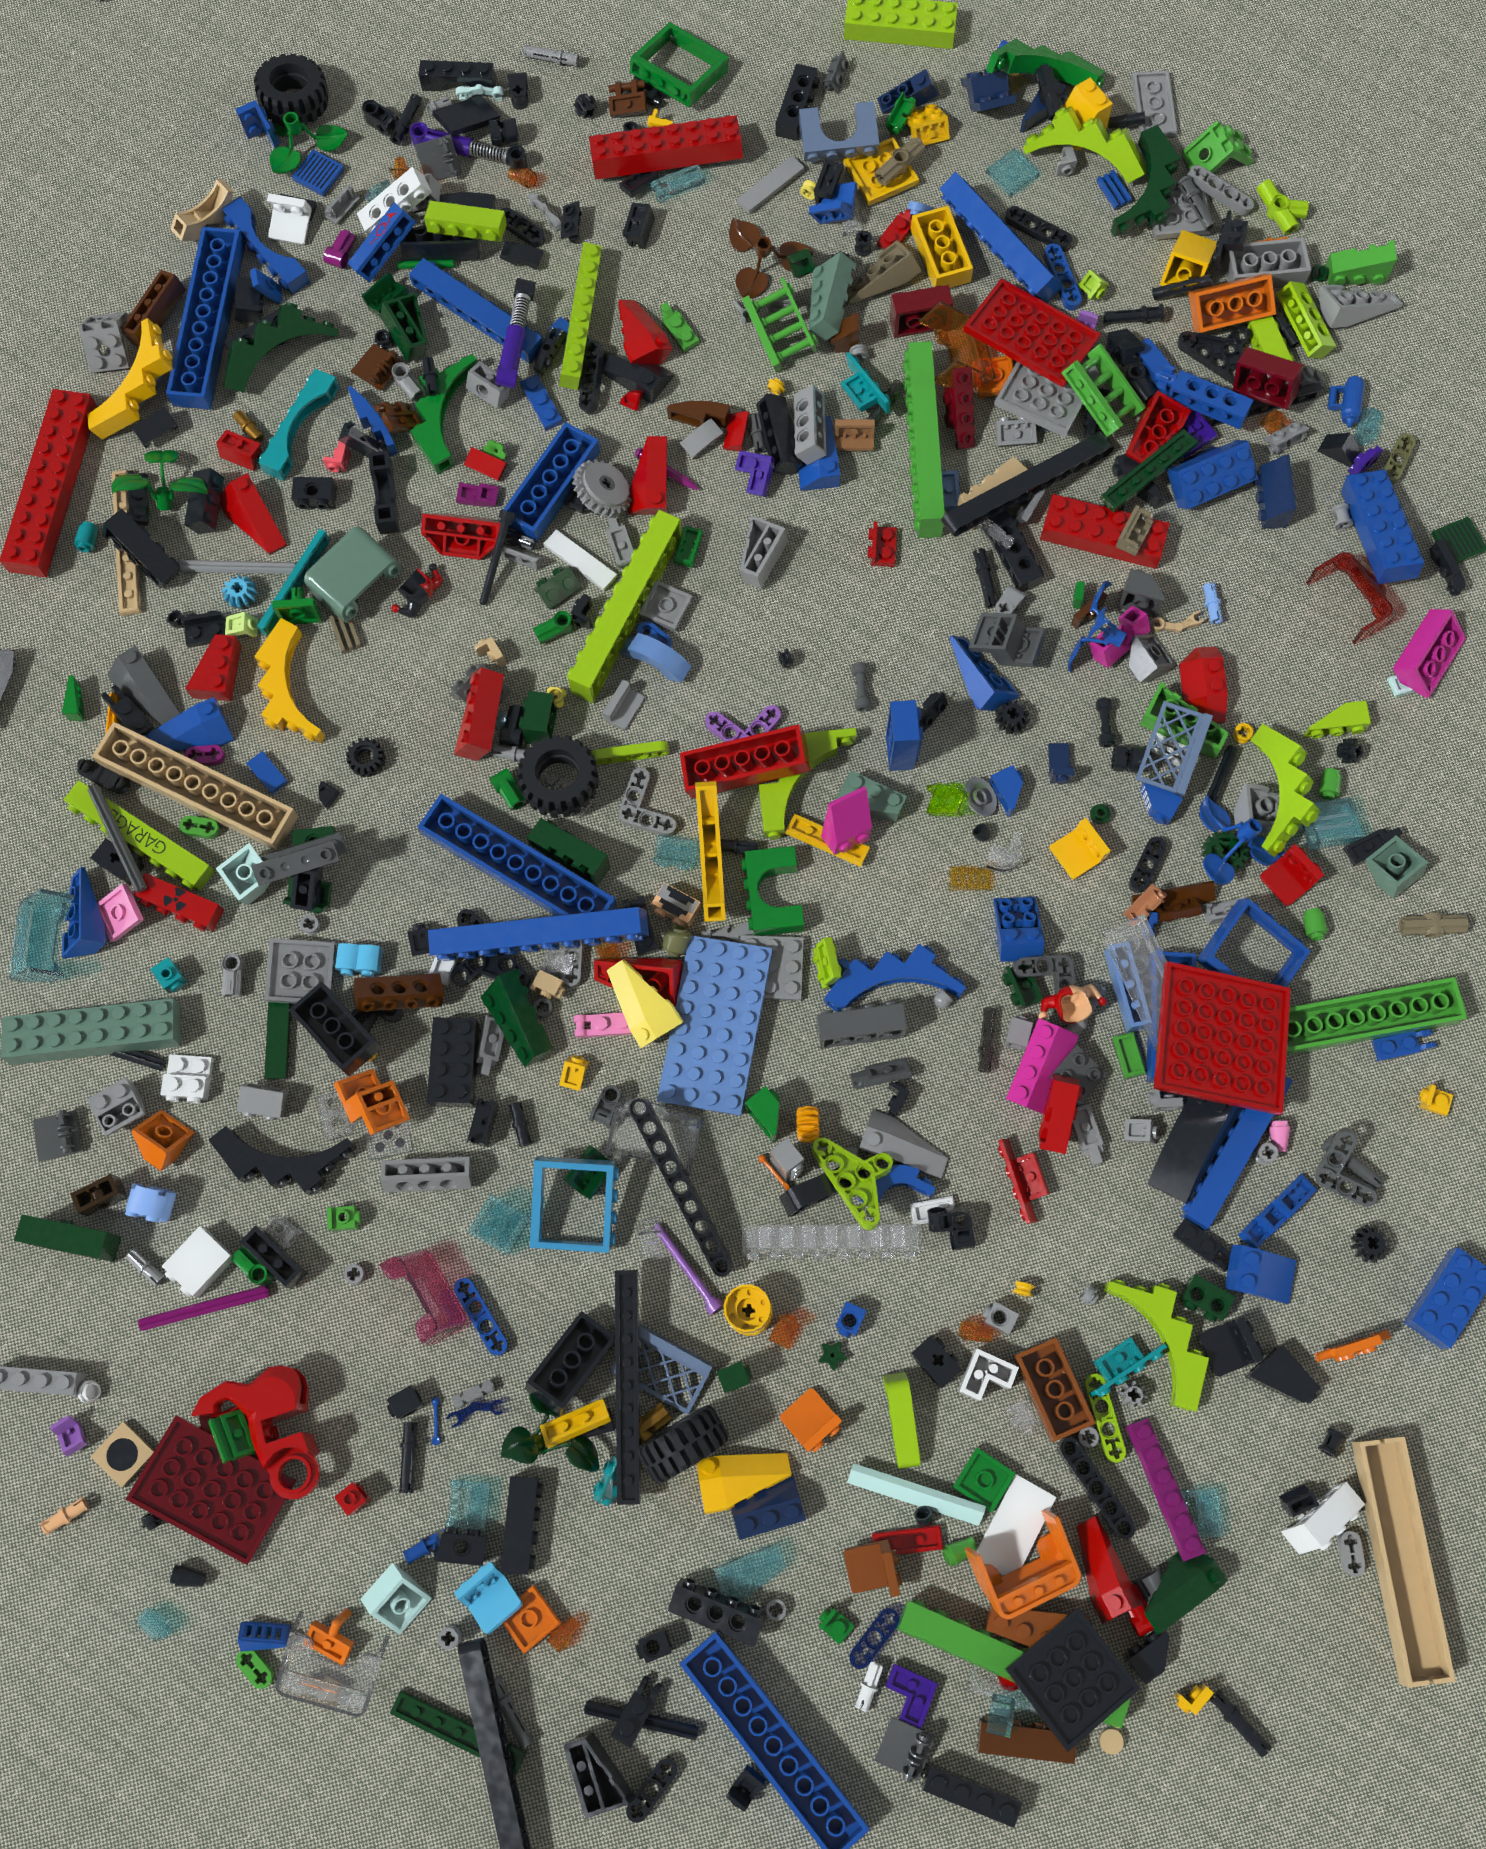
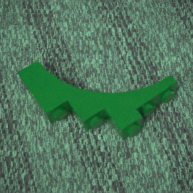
[410,353,478,475]

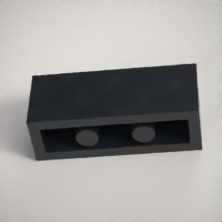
[184,468,224,534]
[240,1225,308,1289]

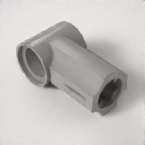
[392,362,426,402]
[221,953,246,997]

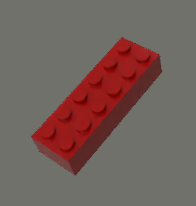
[1040,494,1170,569]
[680,724,811,799]

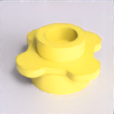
[547,687,567,708]

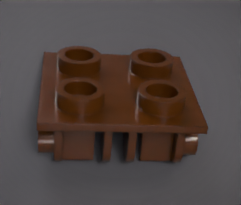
[350,344,404,391]

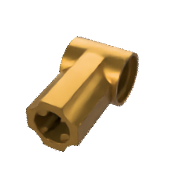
[640,1403,672,1445]

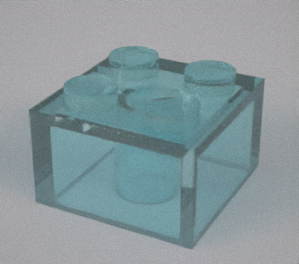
[467,1194,531,1257]

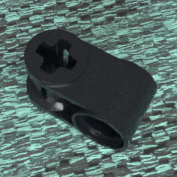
[508,72,528,110]
[362,100,399,135]

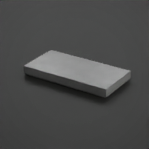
[1131,70,1178,138]

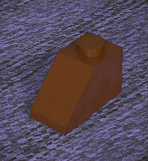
[830,313,859,353]

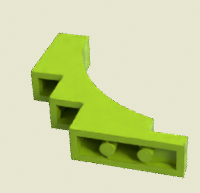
[759,728,857,840]

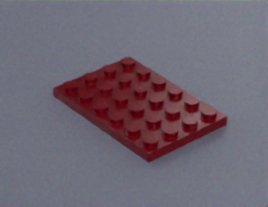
[125,1415,297,1565]

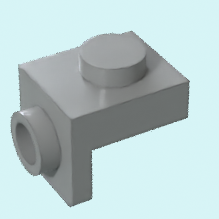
[1056,145,1077,177]

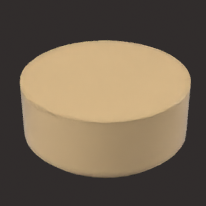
[1099,1728,1124,1755]

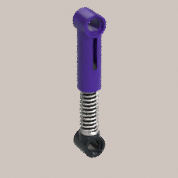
[410,122,528,173]
[495,278,536,389]

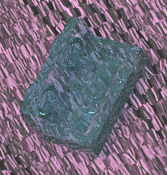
[652,834,699,871]

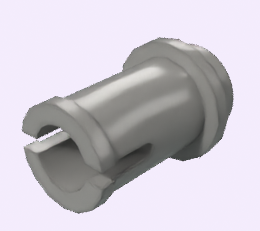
[427,96,452,116]

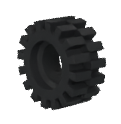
[346,737,386,777]

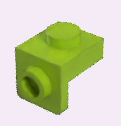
[1078,269,1109,300]

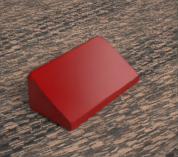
[723,411,749,452]

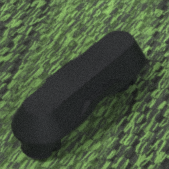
[77,759,130,794]

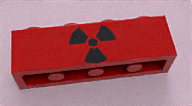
[133,873,224,932]

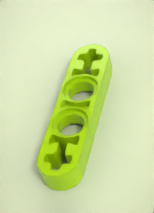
[591,741,670,765]
[1084,1373,1126,1463]

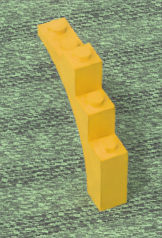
[87,318,173,440]
[254,618,325,743]
[695,781,726,922]

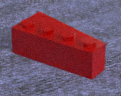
[454,667,504,761]

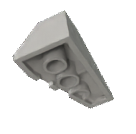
[858,1110,948,1179]

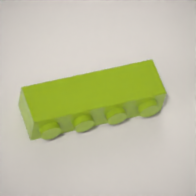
[424,201,507,242]
[1247,315,1294,361]

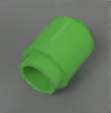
[1318,768,1342,801]
[1303,908,1328,941]

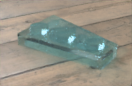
[713,1542,786,1602]

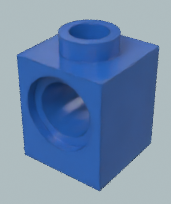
[835,1301,867,1338]

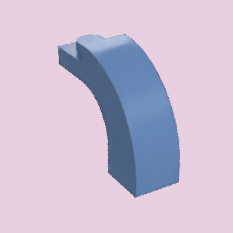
[620,633,692,683]

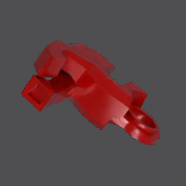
[191,1365,321,1500]

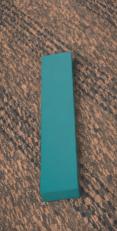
[257,528,330,637]

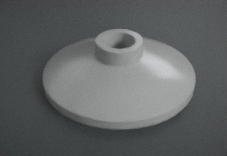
[964,777,997,816]

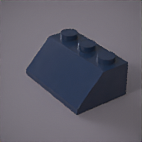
[1253,455,1296,529]
[731,1474,806,1540]

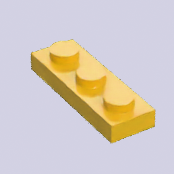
[540,1398,611,1449]

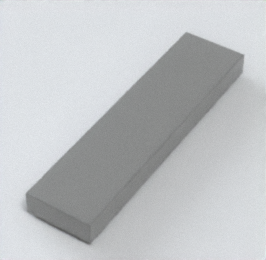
[737,156,805,215]

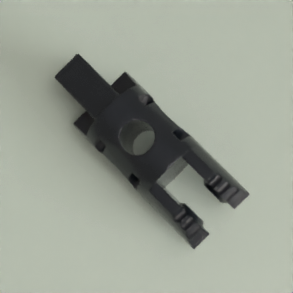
[534,326,567,376]

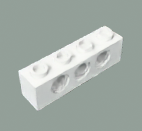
[357,167,432,234]

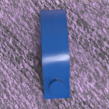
[856,1165,936,1203]

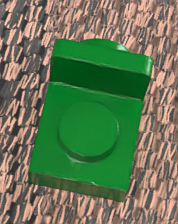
[818,1606,855,1645]

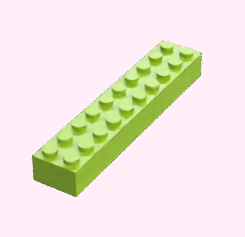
[567,510,682,704]

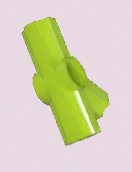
[1256,179,1309,236]

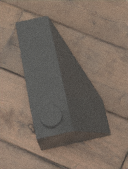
[107,645,180,725]

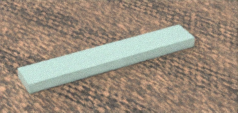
[847,1463,986,1526]

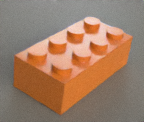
[1188,273,1276,333]

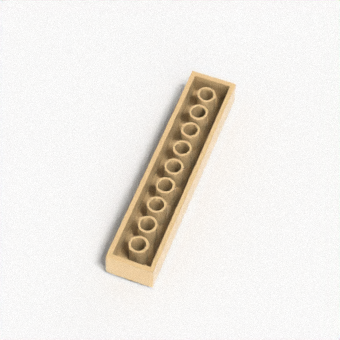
[92,722,299,851]

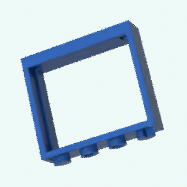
[1196,898,1311,987]

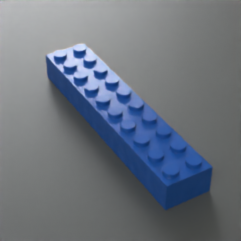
[166,227,245,410]
[418,794,617,916]
[428,907,649,961]
[679,1631,870,1849]

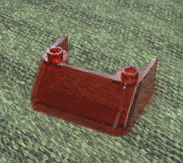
[1306,552,1401,645]

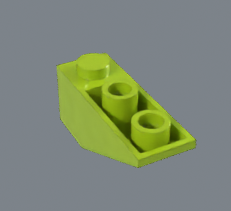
[1304,700,1371,739]

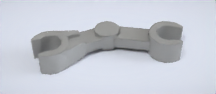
[526,192,562,232]

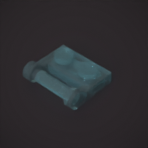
[445,1479,491,1531]
[1180,1489,1223,1538]

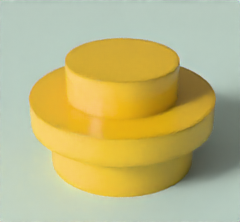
[767,378,785,396]

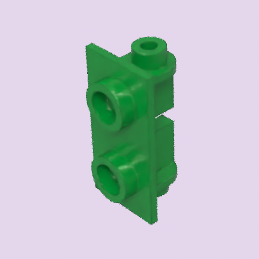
[885,92,916,136]

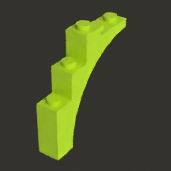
[1022,106,1147,183]
[1250,724,1320,858]
[1103,1279,1209,1412]

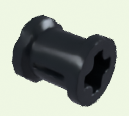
[855,230,872,257]
[1318,1428,1347,1459]

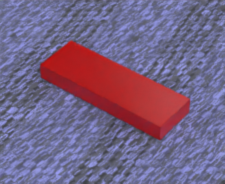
[872,1525,943,1555]

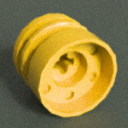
[724,1284,773,1336]

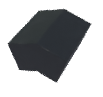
[1279,1484,1319,1517]

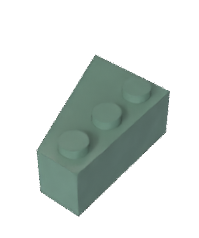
[836,770,907,822]

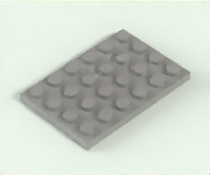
[994,346,1110,437]

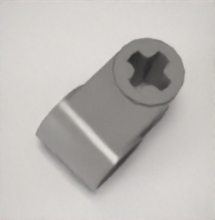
[994,585,1027,614]

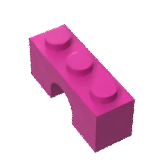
[1089,606,1151,668]

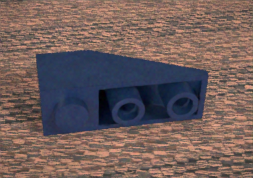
[877,69,939,114]

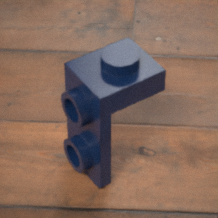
[1048,743,1074,784]

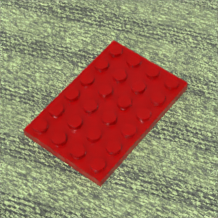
[963,278,1101,388]

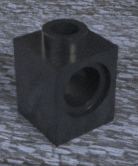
[387,1385,425,1419]
[636,1628,673,1663]

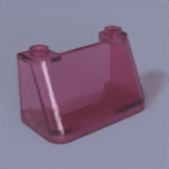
[379,1250,466,1346]

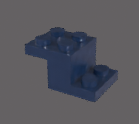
[961,69,1016,111]

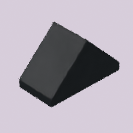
[1317,433,1362,467]

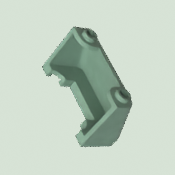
[304,526,403,623]

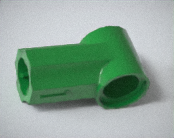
[533,611,574,645]
[489,768,526,811]
[231,1246,274,1286]

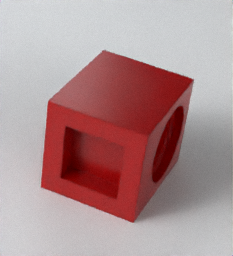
[334,1482,371,1516]

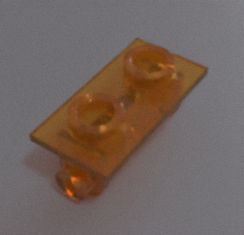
[389,157,410,180]

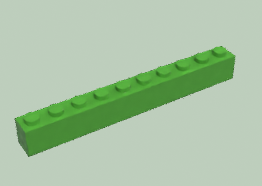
[896,1599,1130,1729]

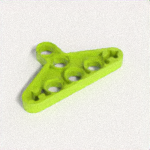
[812,1137,893,1230]

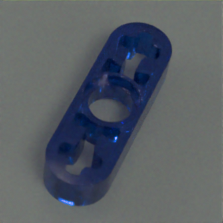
[849,1607,899,1669]

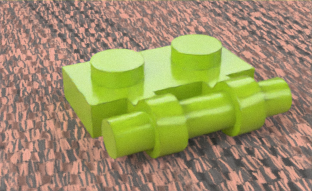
[812,937,841,990]

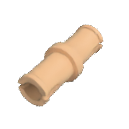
[40,1497,89,1535]

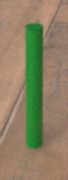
[397,260,455,269]

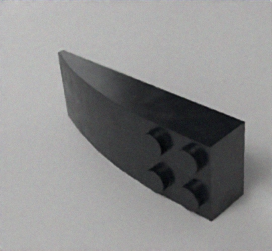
[1147,1097,1242,1204]

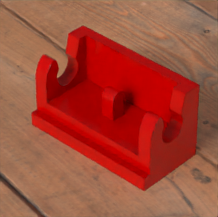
[216,430,262,471]

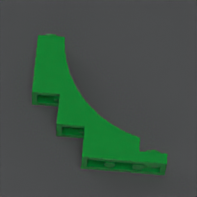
[986,39,1106,89]

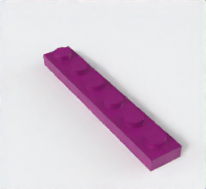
[1126,1418,1206,1562]

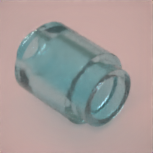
[136,1607,172,1642]

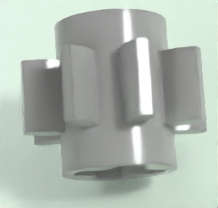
[1117,1381,1147,1410]

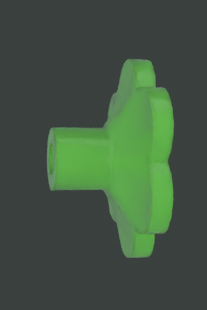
[483,440,506,460]

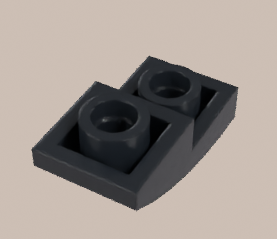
[499,241,544,270]

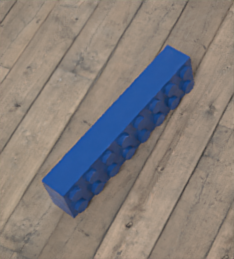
[939,171,1064,303]

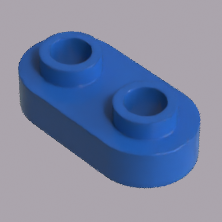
[636,621,672,648]

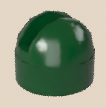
[1311,264,1328,281]

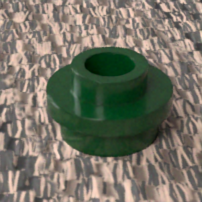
[1090,804,1111,825]

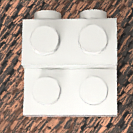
[160,1054,214,1104]

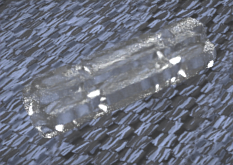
[979,519,1014,548]

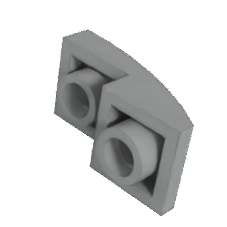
[680,418,724,459]

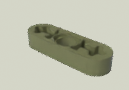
[1383,433,1416,485]

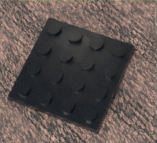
[1004,1607,1141,1752]

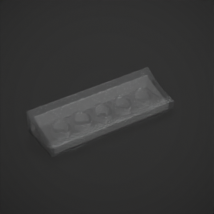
[1101,913,1167,1051]

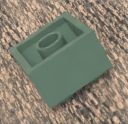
[1365,835,1428,899]

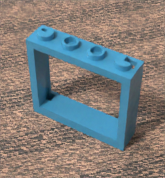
[530,1156,619,1253]

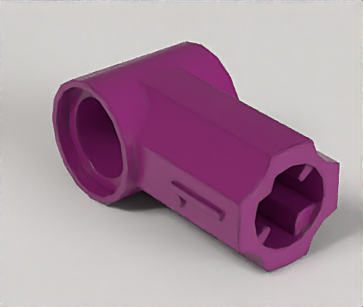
[323,229,356,269]

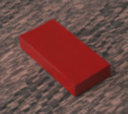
[463,447,507,482]

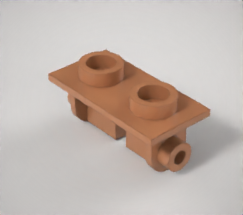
[1123,884,1167,927]

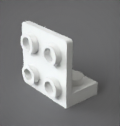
[267,193,312,245]

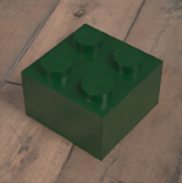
[519,691,558,744]

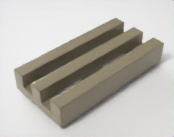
[329,615,362,654]

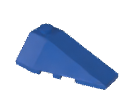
[62,867,107,959]

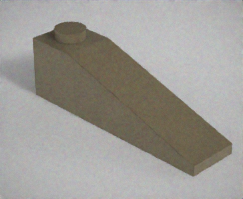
[846,240,921,304]

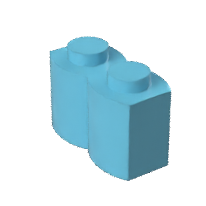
[335,943,383,977]

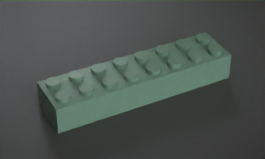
[1,998,181,1065]

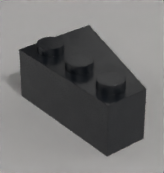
[563,1732,636,1819]

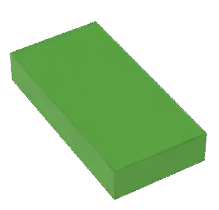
[1112,1032,1146,1079]

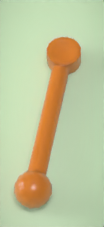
[758,1154,790,1190]

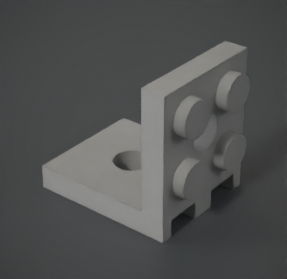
[78,312,130,373]

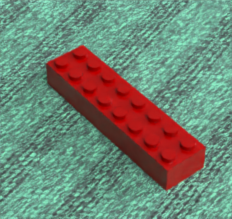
[589,115,743,180]

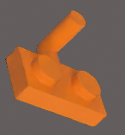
[304,1608,355,1666]

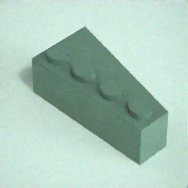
[809,252,857,341]

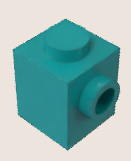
[150,957,188,994]

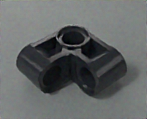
[927,1205,975,1250]

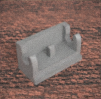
[1202,896,1249,926]

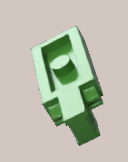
[660,302,700,353]

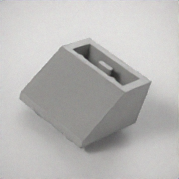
[86,1077,146,1137]

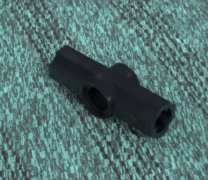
[1035,64,1063,121]

